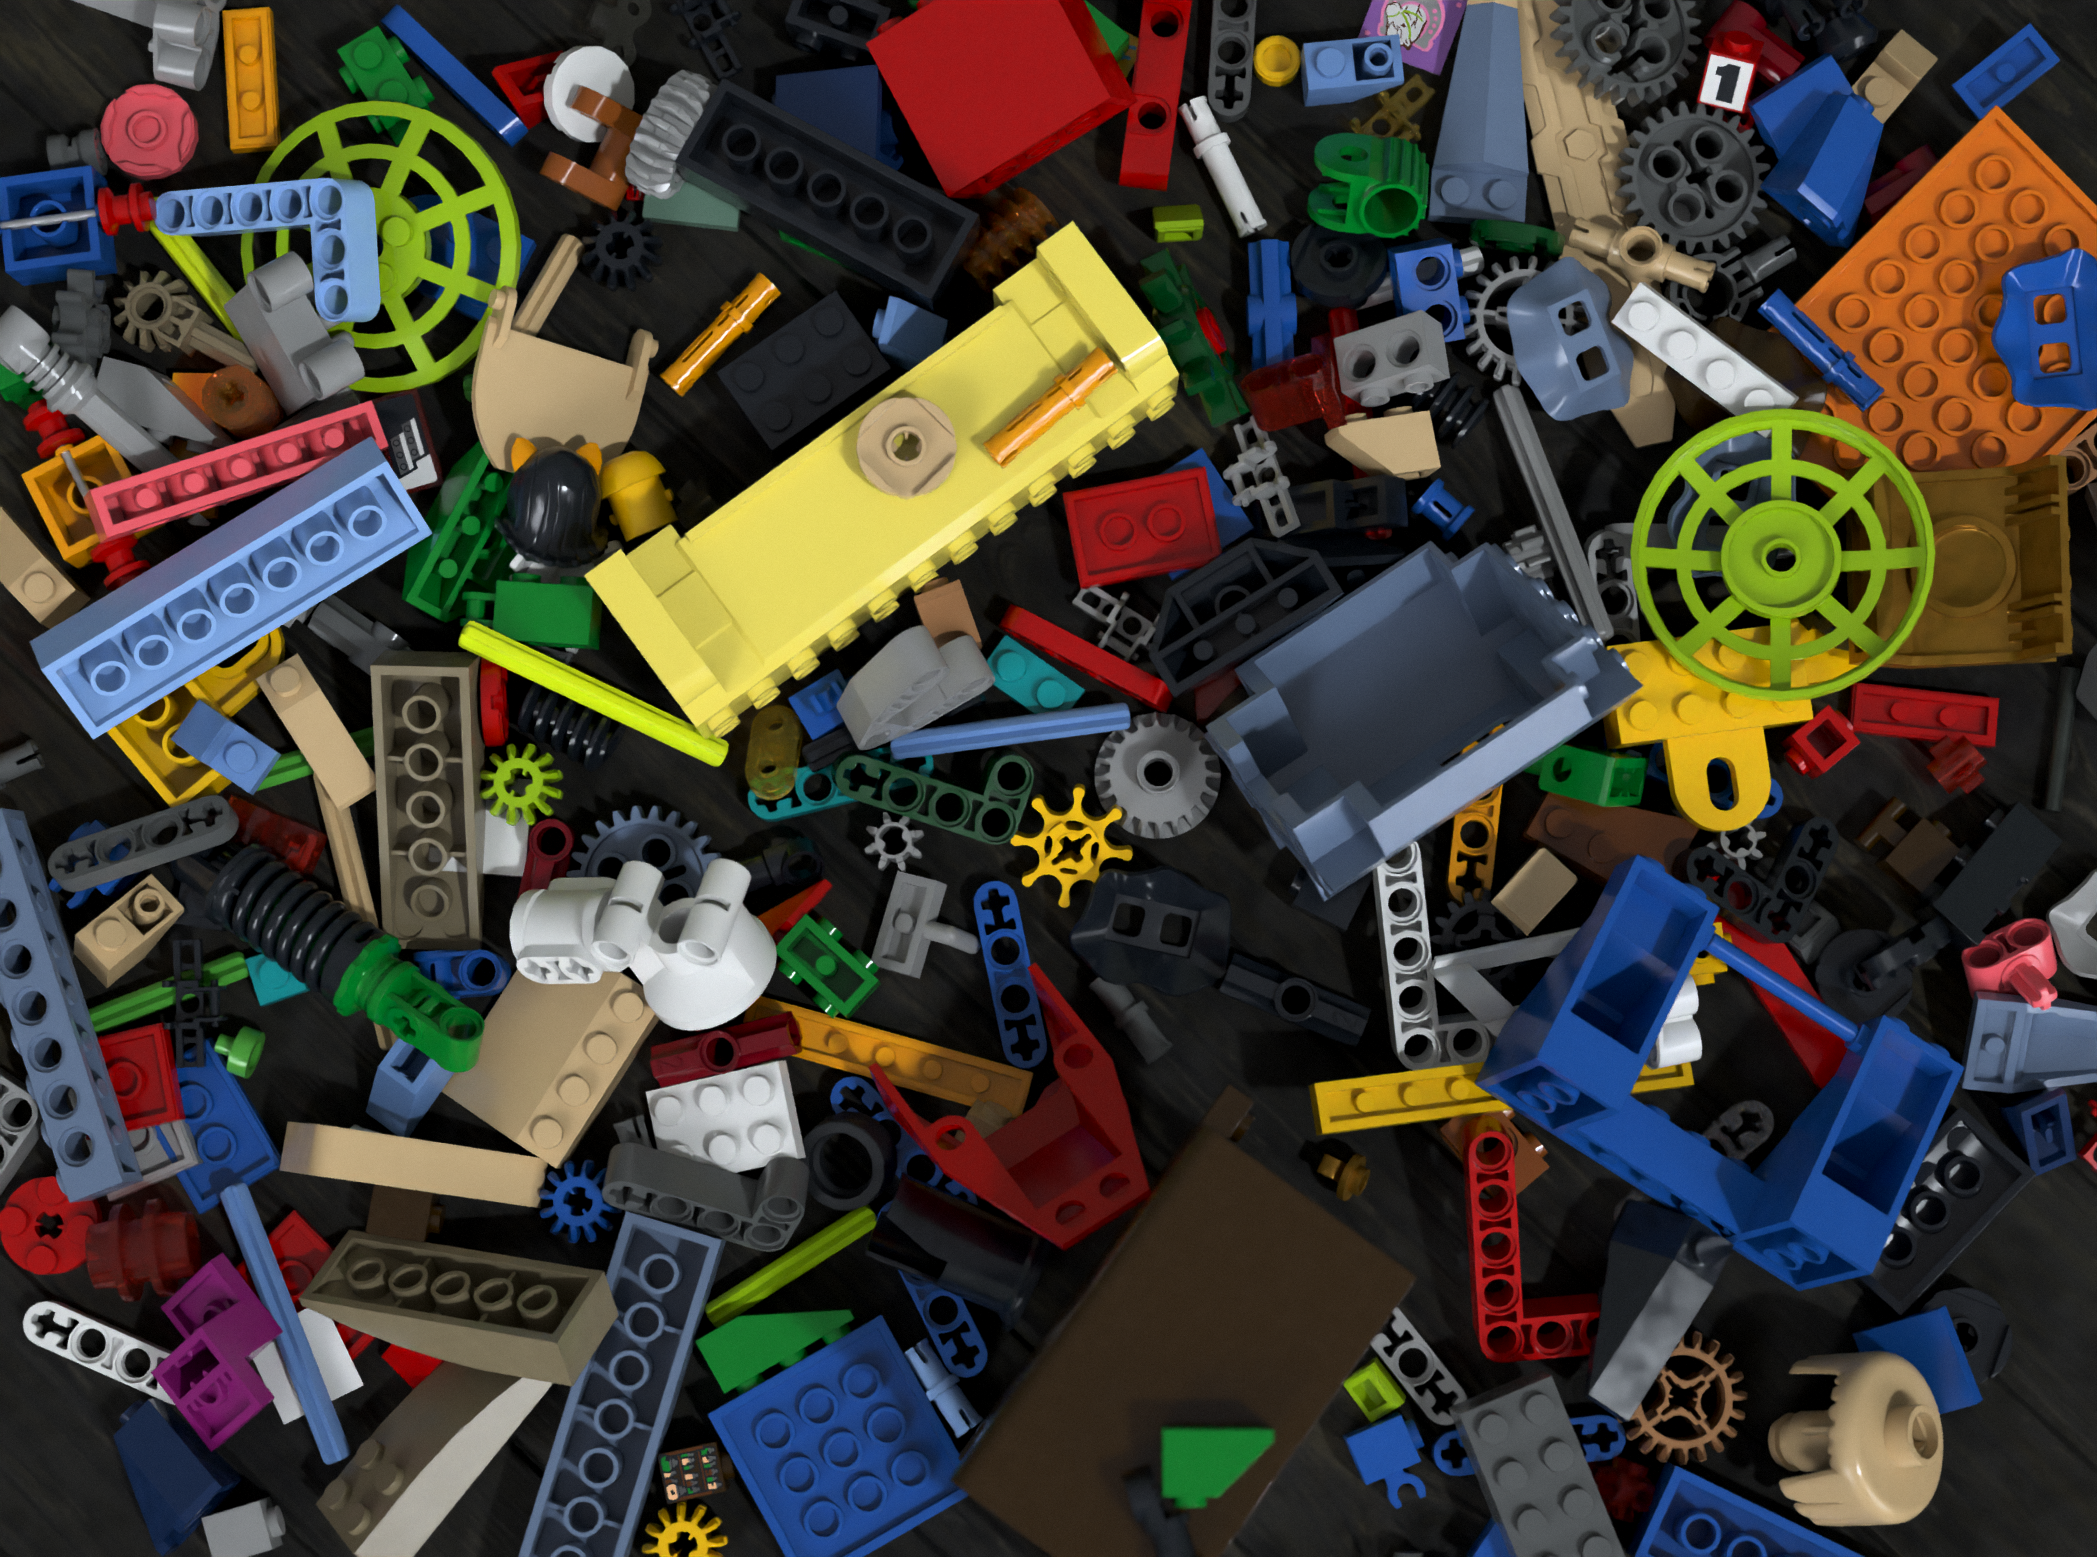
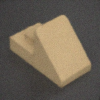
[1852,29,1938,124]
[1491,847,1577,935]

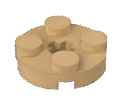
[856,397,957,500]

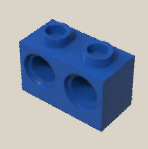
[1386,237,1470,342]

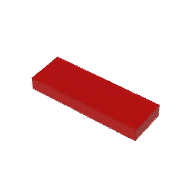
[1847,683,1999,748]

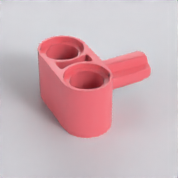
[1961,918,2058,1010]

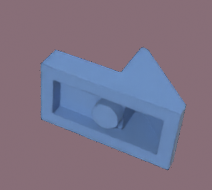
[171,699,282,795]

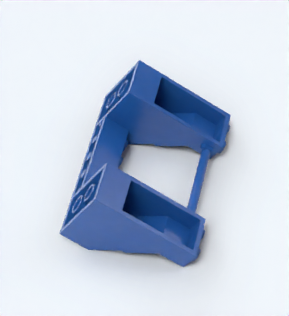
[1474,854,1965,1291]

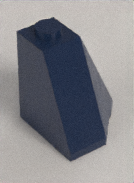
[771,64,918,171]
[113,1398,244,1557]

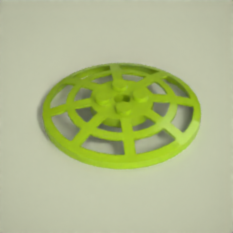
[241,101,522,393]
[1630,408,1935,702]

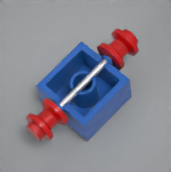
[0,165,157,286]

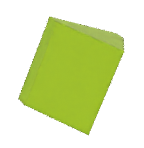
[1343,1356,1406,1423]

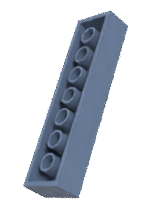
[518,1211,726,1557]

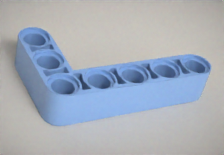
[154,178,381,322]

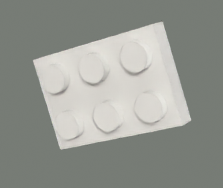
[646,1060,806,1173]

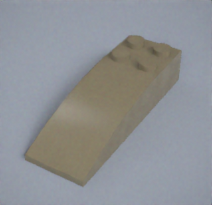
[370,650,486,951]
[299,1230,619,1386]
[316,1361,553,1557]

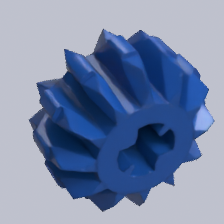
[539,1160,623,1243]

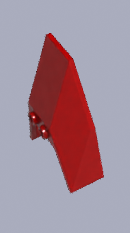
[868,962,1151,1251]

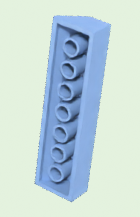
[30,436,433,739]

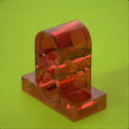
[1241,332,1347,431]

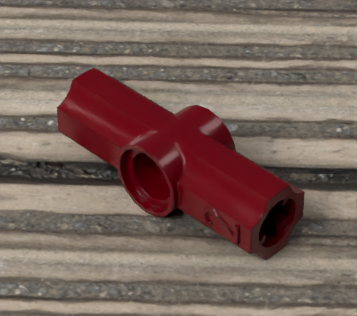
[650,1011,803,1088]

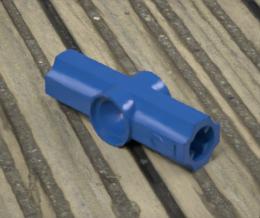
[1246,239,1297,390]

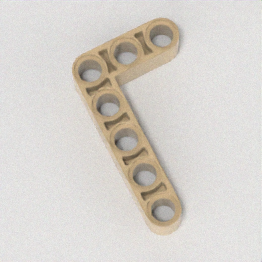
[279,1122,548,1208]

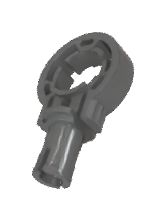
[1664,234,1797,328]

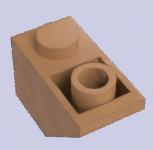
[913,577,982,649]

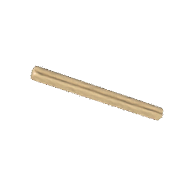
[313,772,399,1050]

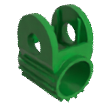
[1307,133,1429,239]

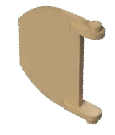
[471,285,659,474]

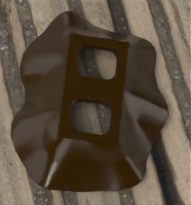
[1664,317,1827,460]

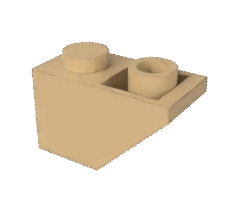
[1324,406,1441,481]
[74,874,185,988]

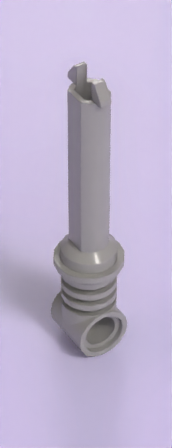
[0,305,228,526]

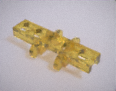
[1349,74,1435,141]

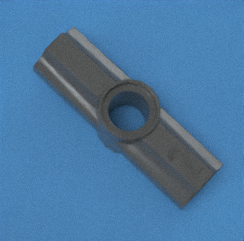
[307,594,413,676]

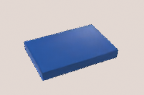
[155,1037,282,1214]

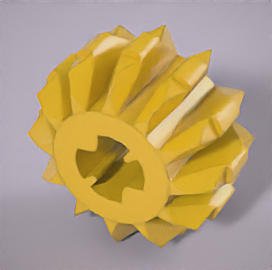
[642,1501,728,1557]

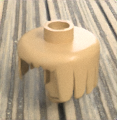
[1768,1351,1943,1526]

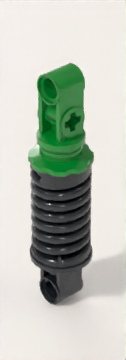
[169,822,485,1073]

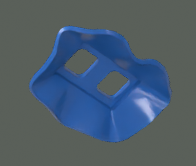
[1991,247,2097,411]

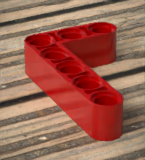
[1462,1115,1601,1363]

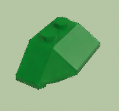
[402,440,518,623]

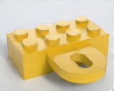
[1603,622,1814,832]
[107,627,285,808]

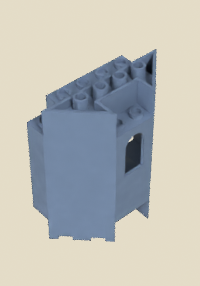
[1203,540,1643,902]

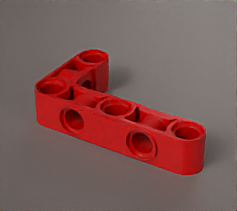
[1119,0,1192,192]

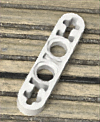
[23,1300,175,1405]

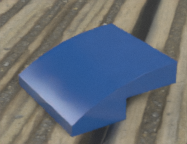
[1747,53,1854,162]

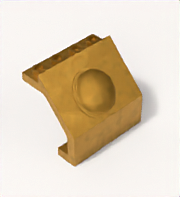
[1845,455,2073,669]

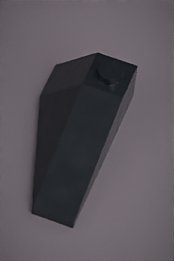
[1584,1198,1734,1422]

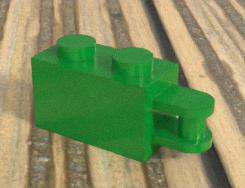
[460,573,603,650]

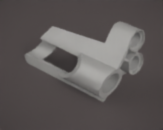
[72,0,227,91]

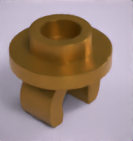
[1317,1153,1370,1201]

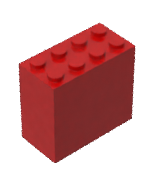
[866,0,1138,199]

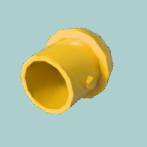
[599,451,678,542]

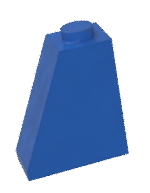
[1760,93,1884,248]

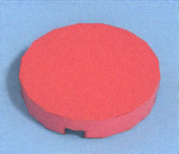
[100,84,199,180]

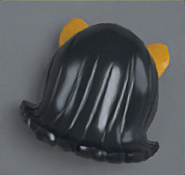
[494,437,609,568]

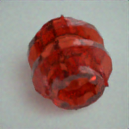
[85,1198,201,1302]

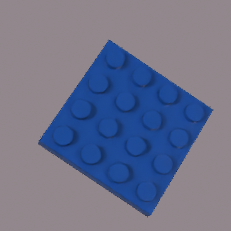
[707,1315,969,1557]

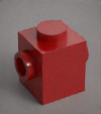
[1780,705,1861,780]

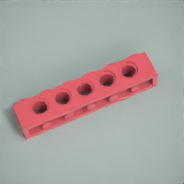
[83,400,388,544]

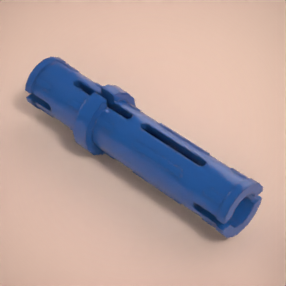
[1757,288,1885,412]

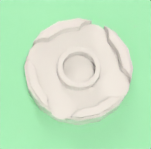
[544,46,635,142]

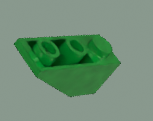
[695,1308,857,1395]

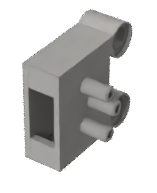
[223,251,365,416]

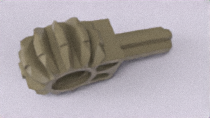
[113,271,259,377]

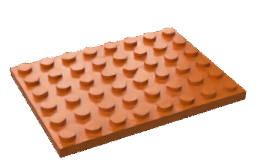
[1767,105,2097,517]

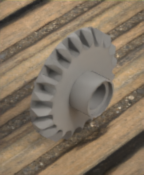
[1094,712,1221,839]

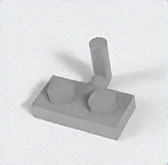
[871,871,981,979]

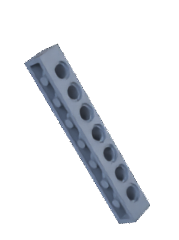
[0,808,144,1203]

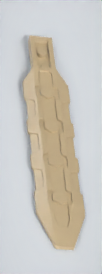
[1517,0,1676,449]

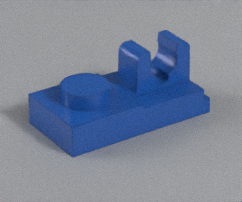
[1952,23,2060,120]

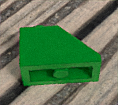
[1161,1426,1274,1508]

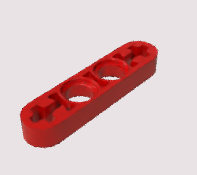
[998,604,1174,713]

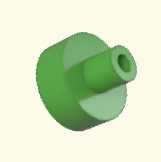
[214,1026,265,1079]

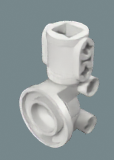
[510,859,777,1031]

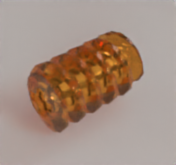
[962,187,1060,293]
[202,364,283,440]

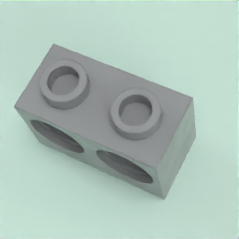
[1334,310,1450,407]

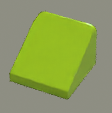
[1152,204,1204,243]

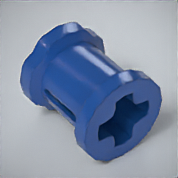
[1411,478,1476,542]

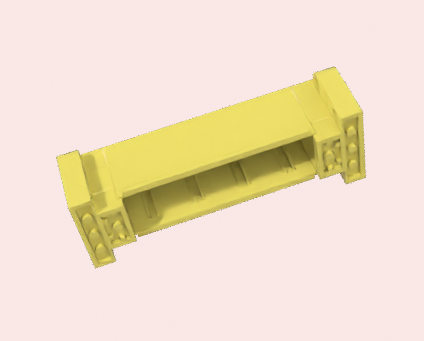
[584,221,1179,739]

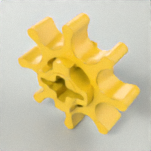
[1011,784,1133,908]

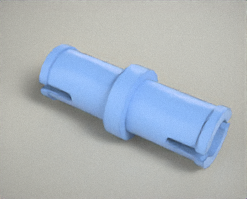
[904,1338,983,1438]

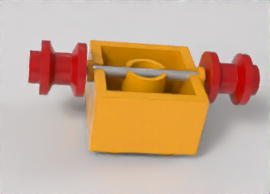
[21,398,165,591]

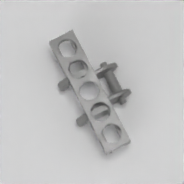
[1222,415,1301,538]
[1072,587,1160,663]

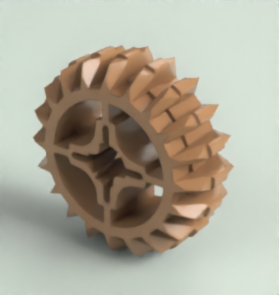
[1614,1331,1747,1465]

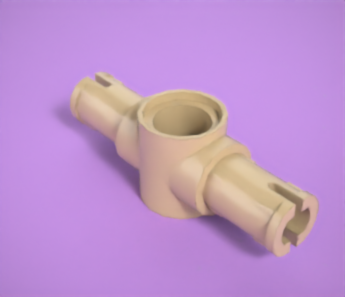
[1568,217,1716,293]

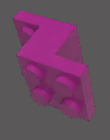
[151,1253,283,1452]

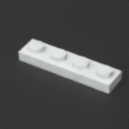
[1612,282,1799,438]

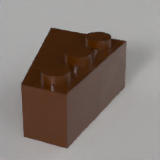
[1518,792,1699,888]

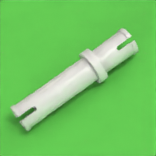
[1178,96,1267,238]

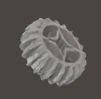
[625,69,718,200]
[1464,256,1588,387]

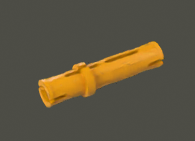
[660,272,781,397]
[982,347,1118,469]

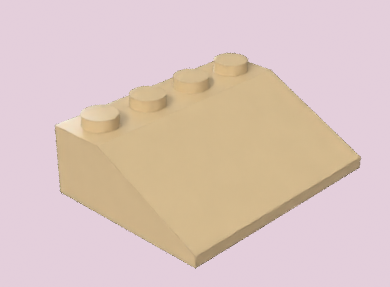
[441,969,659,1169]

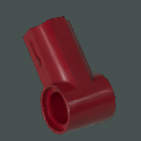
[1703,0,1806,88]
[1859,144,1939,229]
[516,819,578,902]

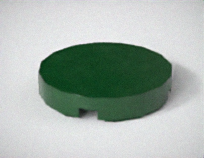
[1468,220,1565,259]

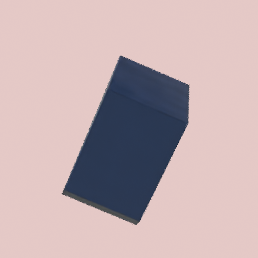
[1999,1087,2077,1177]

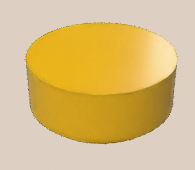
[1253,36,1301,87]

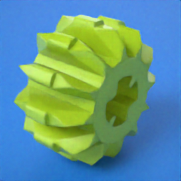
[480,744,563,826]

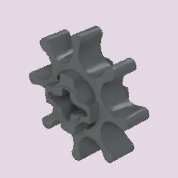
[51,268,111,377]

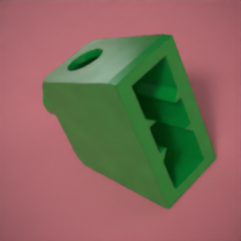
[1524,741,1650,807]

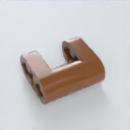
[539,85,643,212]

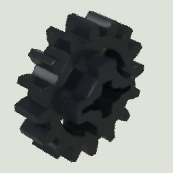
[1429,887,1531,993]

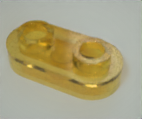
[745,705,803,800]

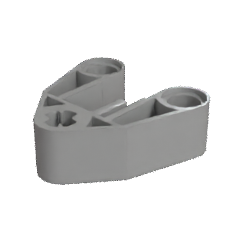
[836,626,995,750]

